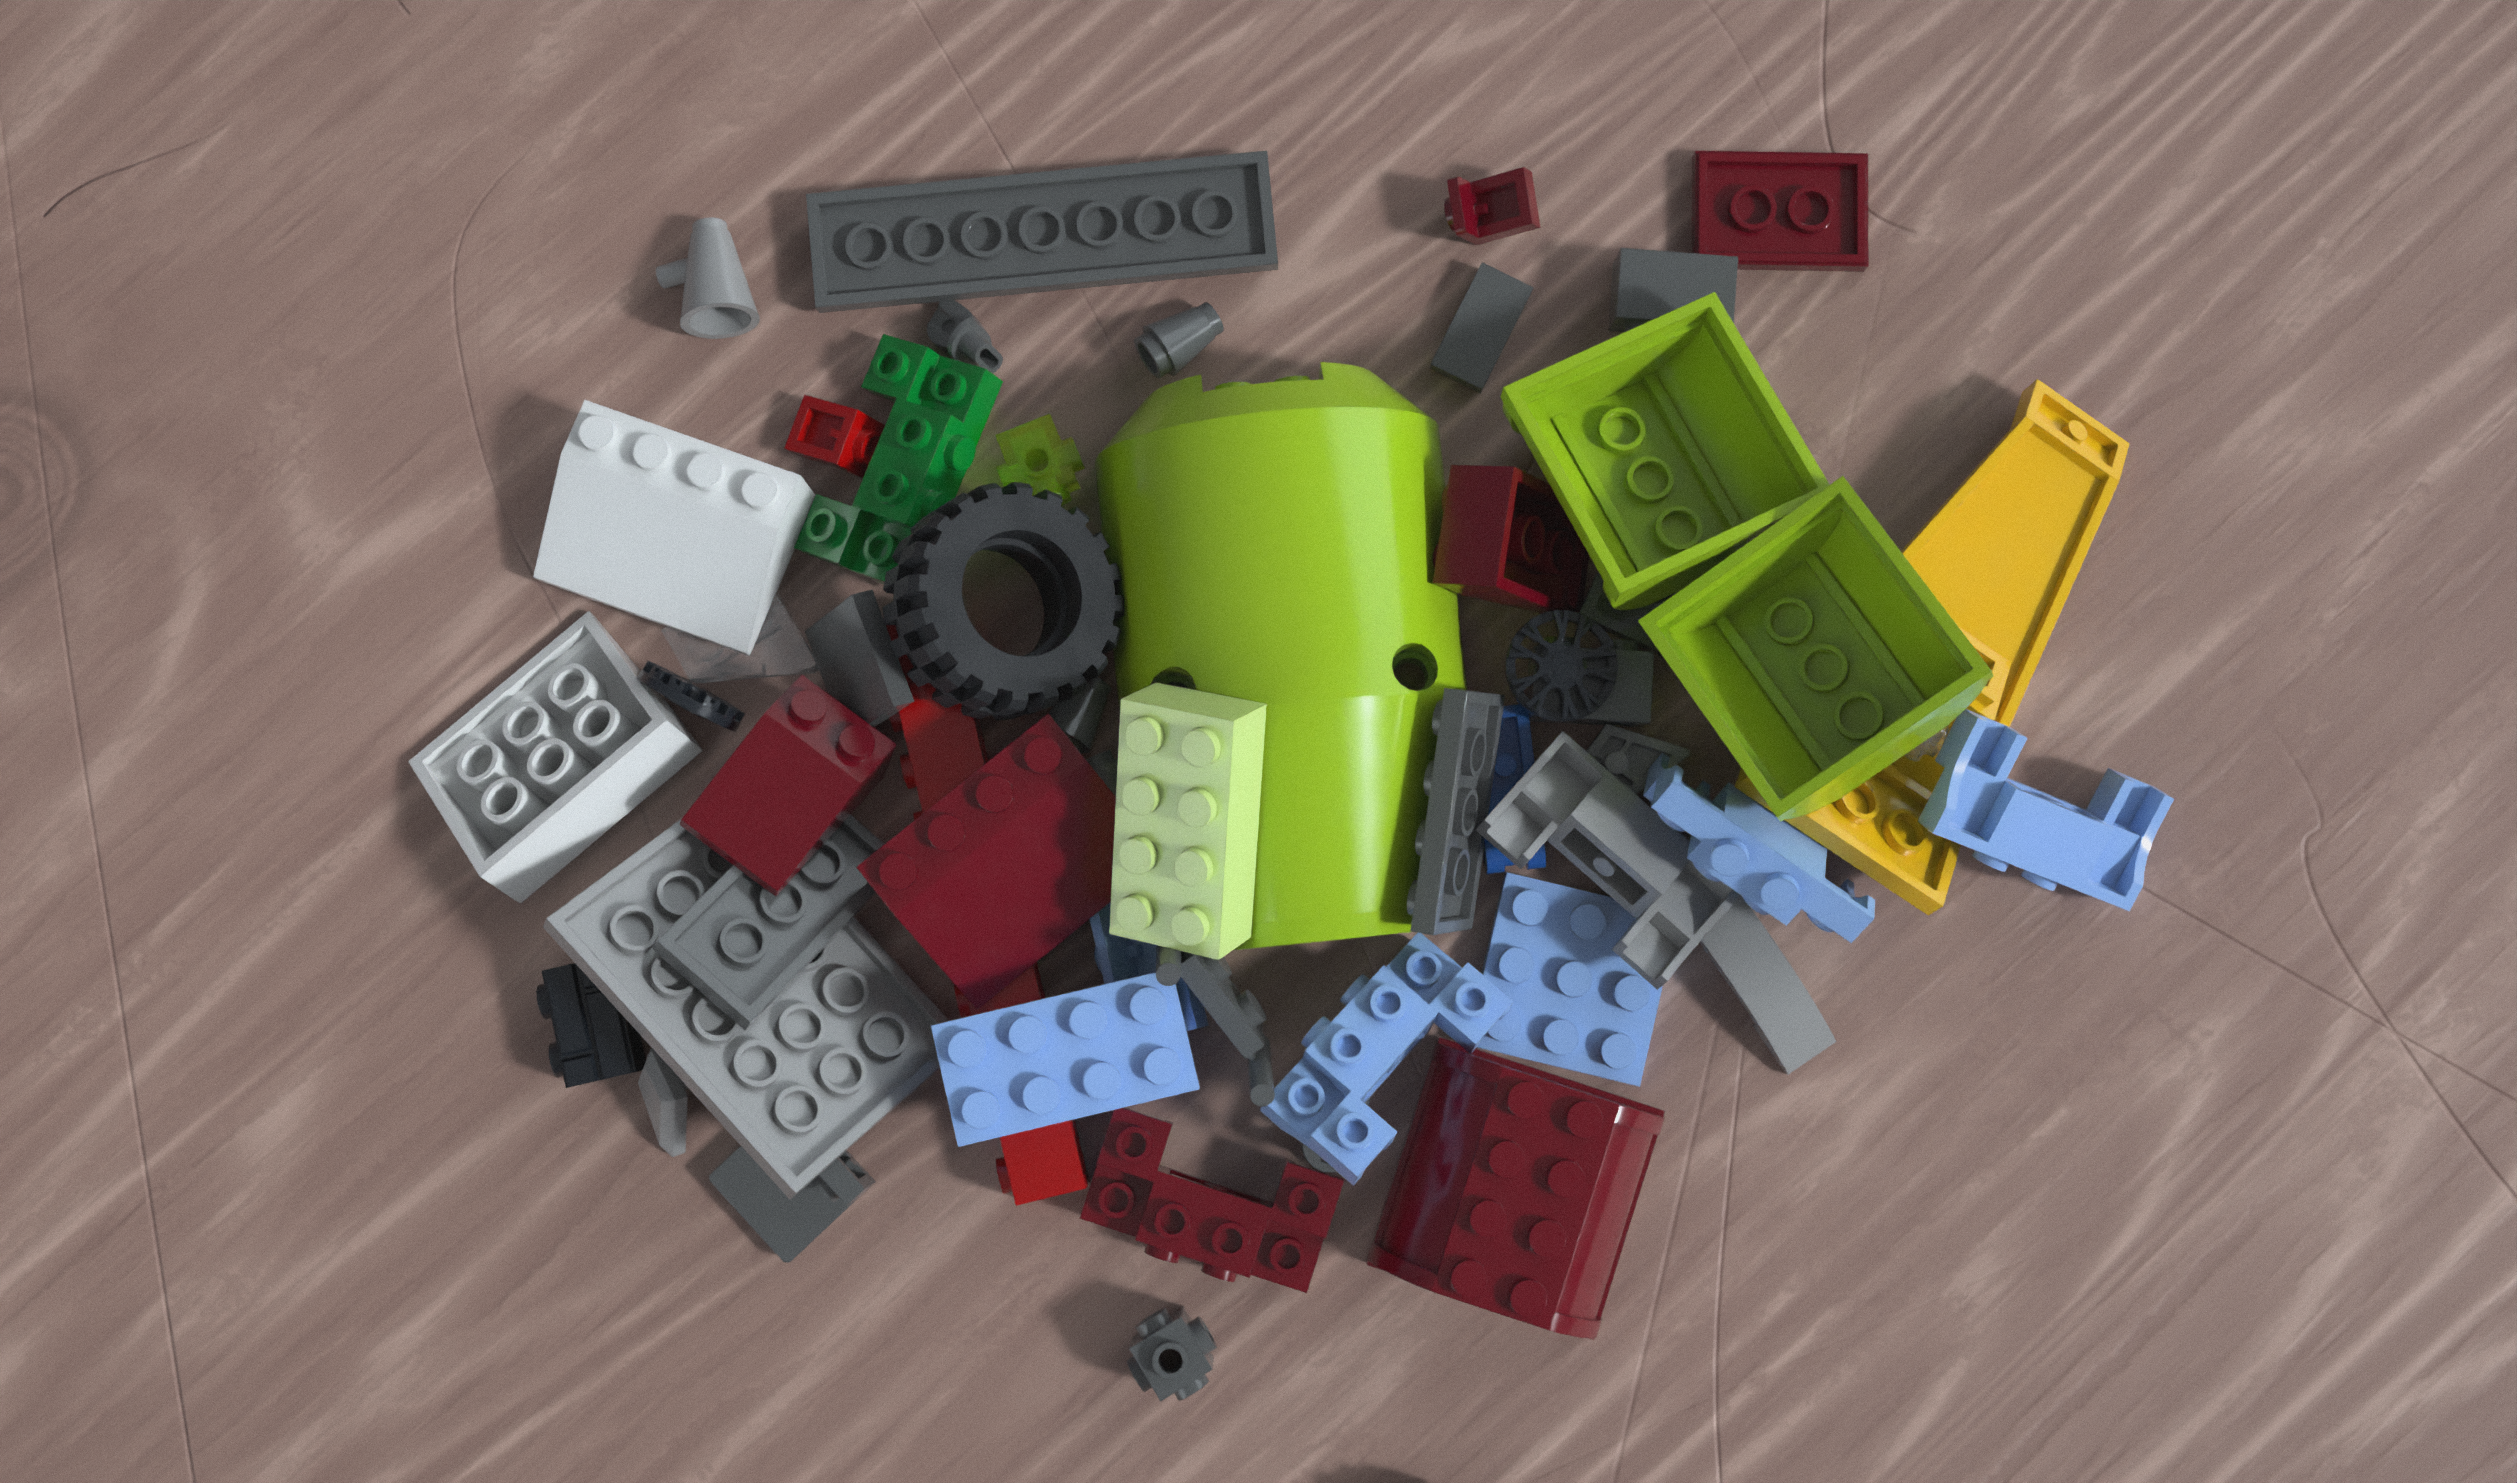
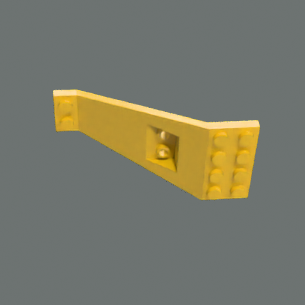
[1734,379,2130,916]

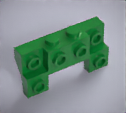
[794,334,1003,584]

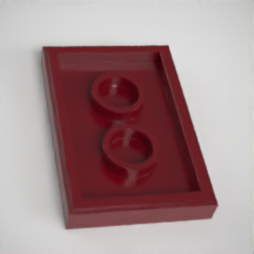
[1692,151,1869,272]

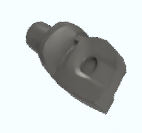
[927,299,1003,374]

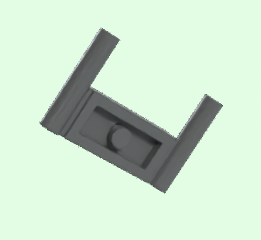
[1156,945,1275,1106]

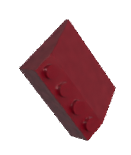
[856,713,1116,1009]

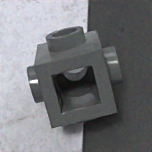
[1127,1306,1217,1402]

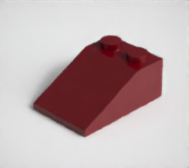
[1432,465,1589,614]
[680,675,897,897]

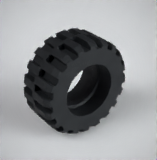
[882,482,1124,721]

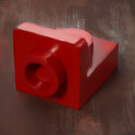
[784,394,885,479]

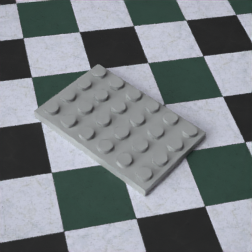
[543,819,949,1200]

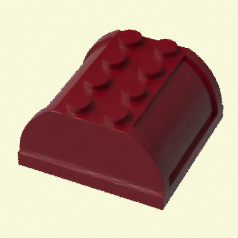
[1366,1036,1665,1340]

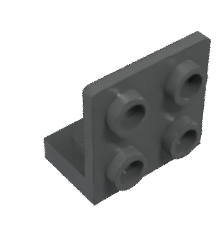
[709,1146,876,1263]

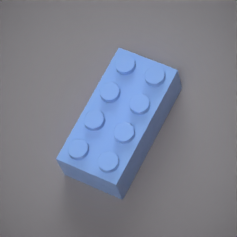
[931,972,1200,1147]

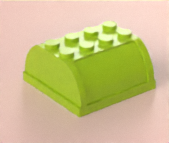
[1500,292,1830,610]
[1638,476,1994,822]

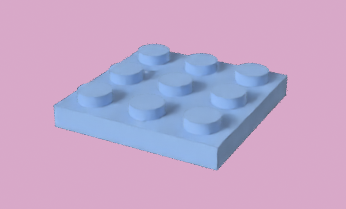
[1477,872,1663,1087]

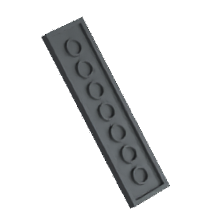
[806,151,1278,313]

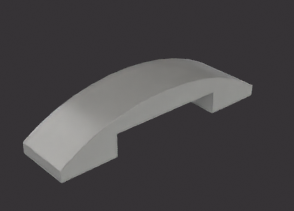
[1699,895,1837,1075]

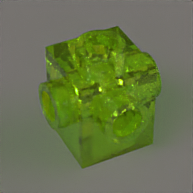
[995,413,1085,507]

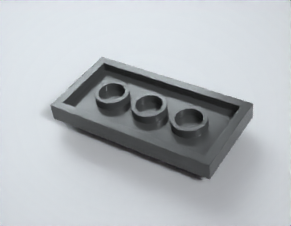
[1407,688,1505,935]
[653,814,884,1030]

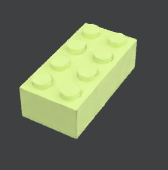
[1109,683,1267,960]

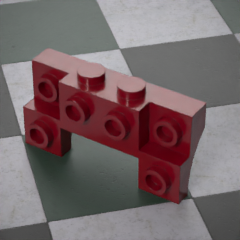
[1079,1107,1344,1293]

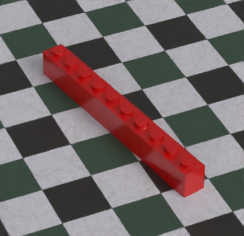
[886,625,1090,1206]

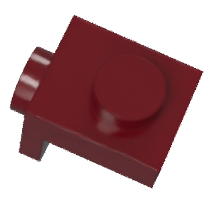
[1444,167,1541,245]

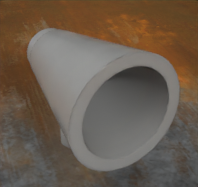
[656,218,760,339]

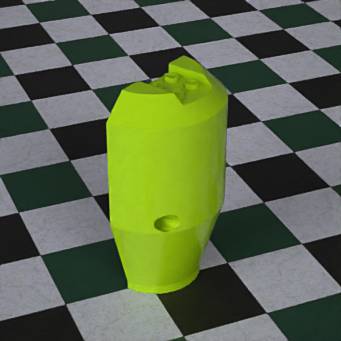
[1095,362,1467,950]

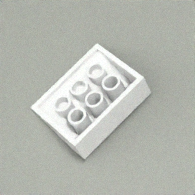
[533,400,816,656]
[408,611,703,904]

